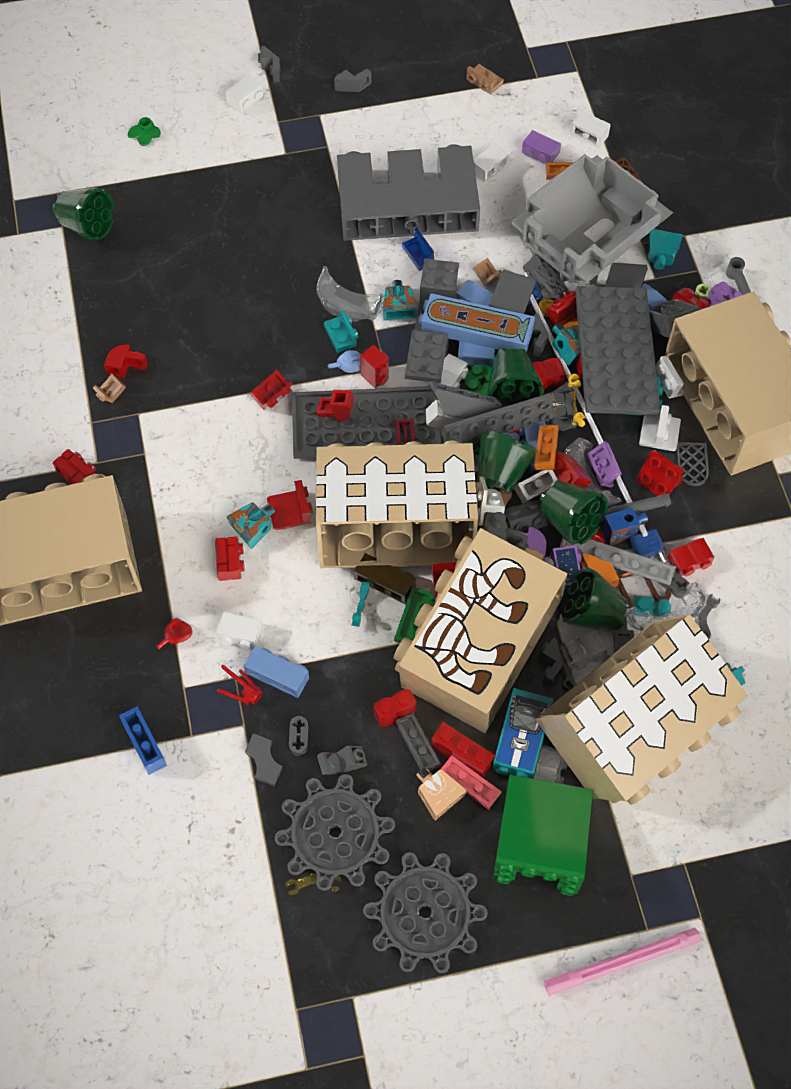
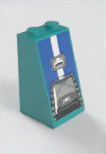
[492,688,553,779]

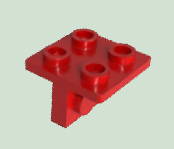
[635,450,684,496]

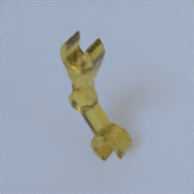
[285,873,341,895]

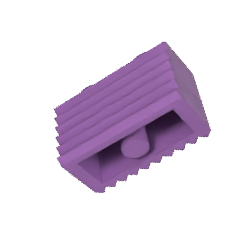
[522,130,561,164]

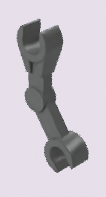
[698,594,720,640]

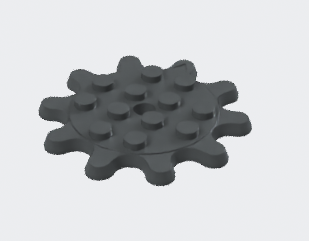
[275,774,395,891]
[363,853,488,973]

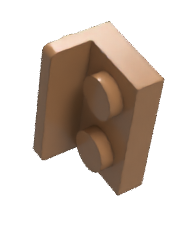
[466,64,504,95]

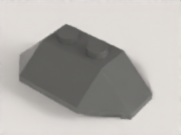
[429,381,502,420]

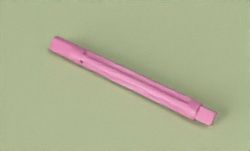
[543,927,701,996]

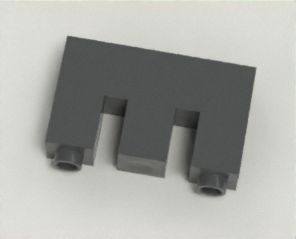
[337,144,480,241]

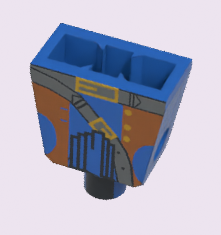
[602,508,648,546]

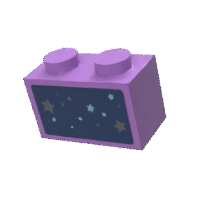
[550,545,581,588]

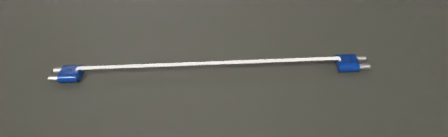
[524,272,669,563]

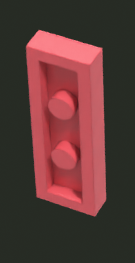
[441,756,502,810]

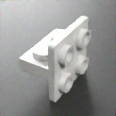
[639,405,681,451]
[475,476,505,526]

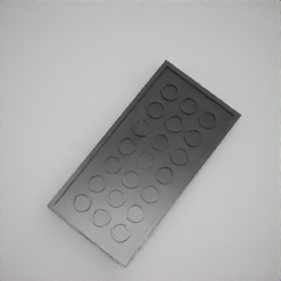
[575,286,660,415]
[292,386,441,459]

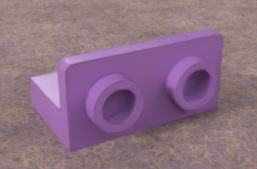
[588,442,622,487]

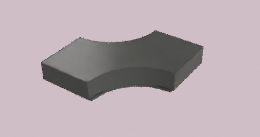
[245,733,283,786]

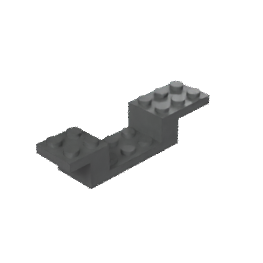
[405,259,459,383]

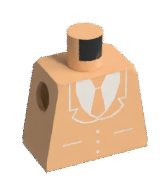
[416,767,466,821]

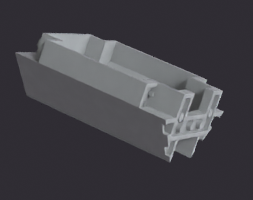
[511,154,673,283]

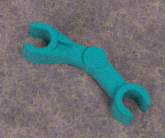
[351,582,370,627]

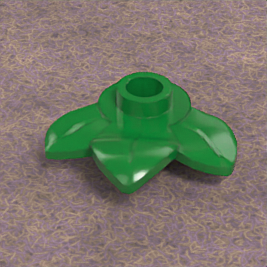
[128,117,161,146]

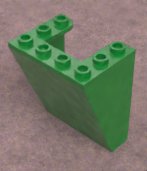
[493,775,593,896]

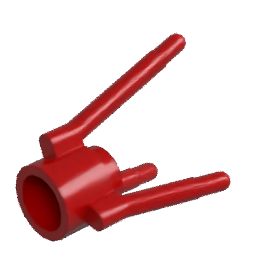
[217,665,263,706]

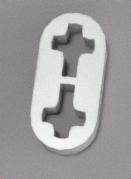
[596,262,613,287]

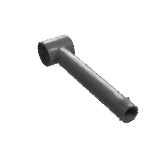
[726,257,751,295]
[598,493,671,525]

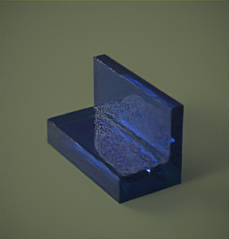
[402,228,434,271]

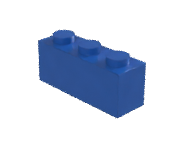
[119,706,167,775]

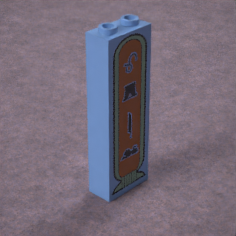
[419,293,535,352]

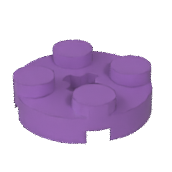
[708,281,743,306]

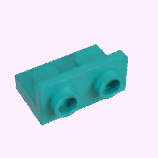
[324,310,358,353]

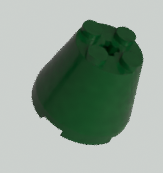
[52,188,114,240]
[488,348,544,406]
[477,431,536,494]
[540,480,608,545]
[558,568,629,632]

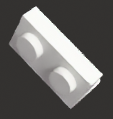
[655,356,684,398]

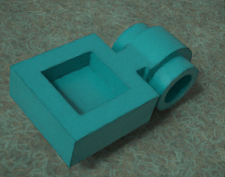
[632,595,671,618]

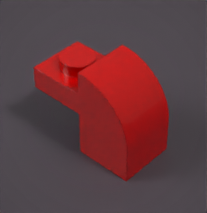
[104,345,148,378]
[316,390,354,422]

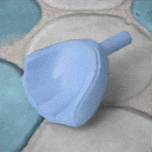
[328,350,361,373]

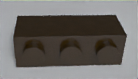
[354,553,416,604]

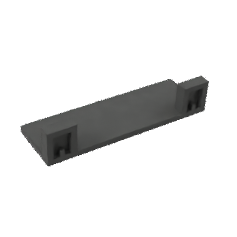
[441,393,553,444]

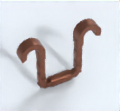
[617,570,671,617]

